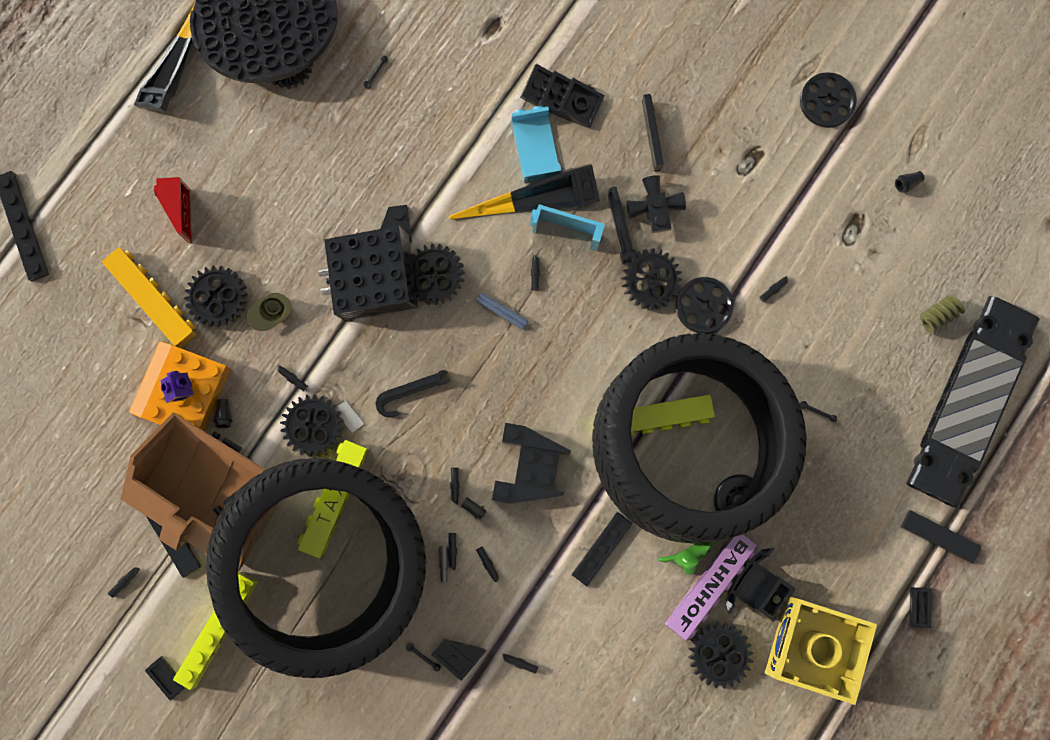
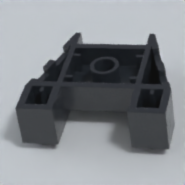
[492,423,571,504]

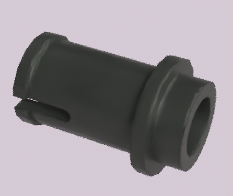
[461,497,487,520]

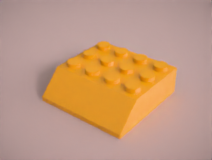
[129,342,231,432]

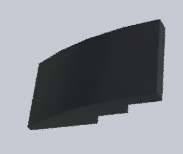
[520,63,605,128]

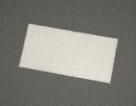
[335,401,364,433]

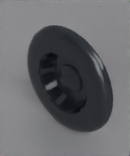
[714,474,753,511]

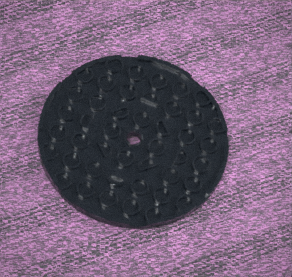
[190,0,338,83]

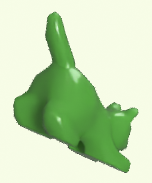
[658,541,714,575]

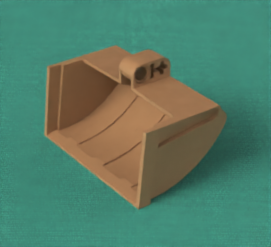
[121,412,278,572]

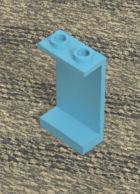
[511,106,561,183]
[530,205,605,251]

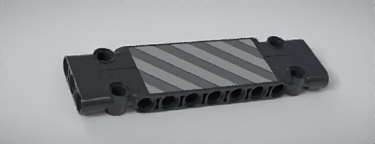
[906,296,1040,508]

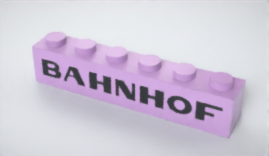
[665,534,757,640]

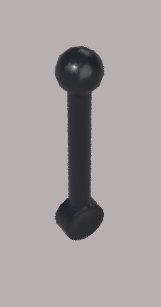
[364,55,388,89]
[800,401,837,422]
[406,643,441,672]

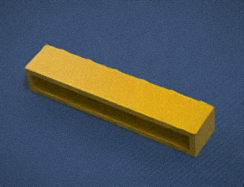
[101,247,198,348]

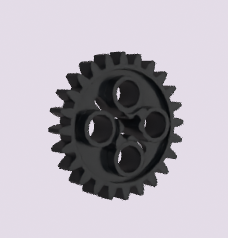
[411,243,465,305]
[621,248,683,310]
[184,265,248,328]
[280,394,344,457]
[688,622,753,689]

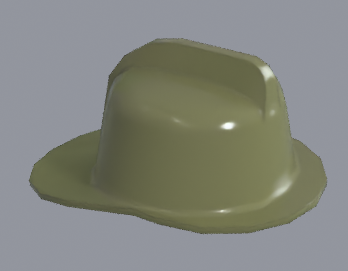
[247,293,291,331]

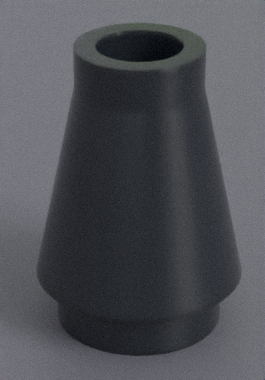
[895,171,925,193]
[213,399,233,428]

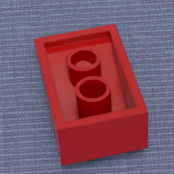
[154,177,192,243]

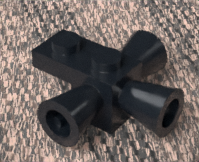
[626,175,686,233]

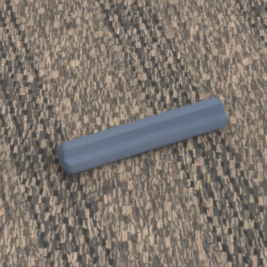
[477,293,528,330]

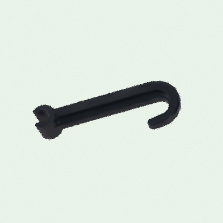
[608,186,637,265]
[375,370,450,418]

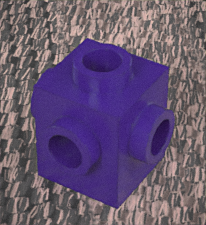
[160,371,193,403]

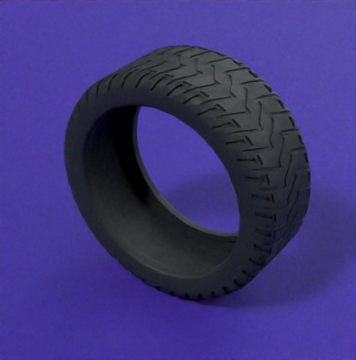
[592,333,807,544]
[206,458,426,678]

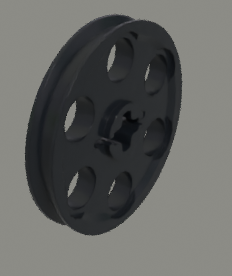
[800,72,857,128]
[676,277,734,334]

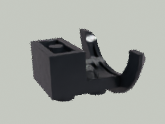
[726,548,796,622]

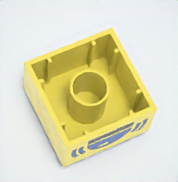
[765,597,877,705]

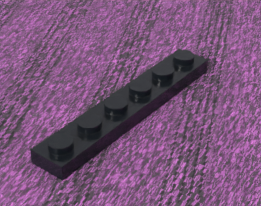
[0,171,49,282]

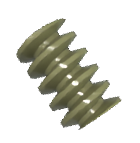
[920,295,965,334]

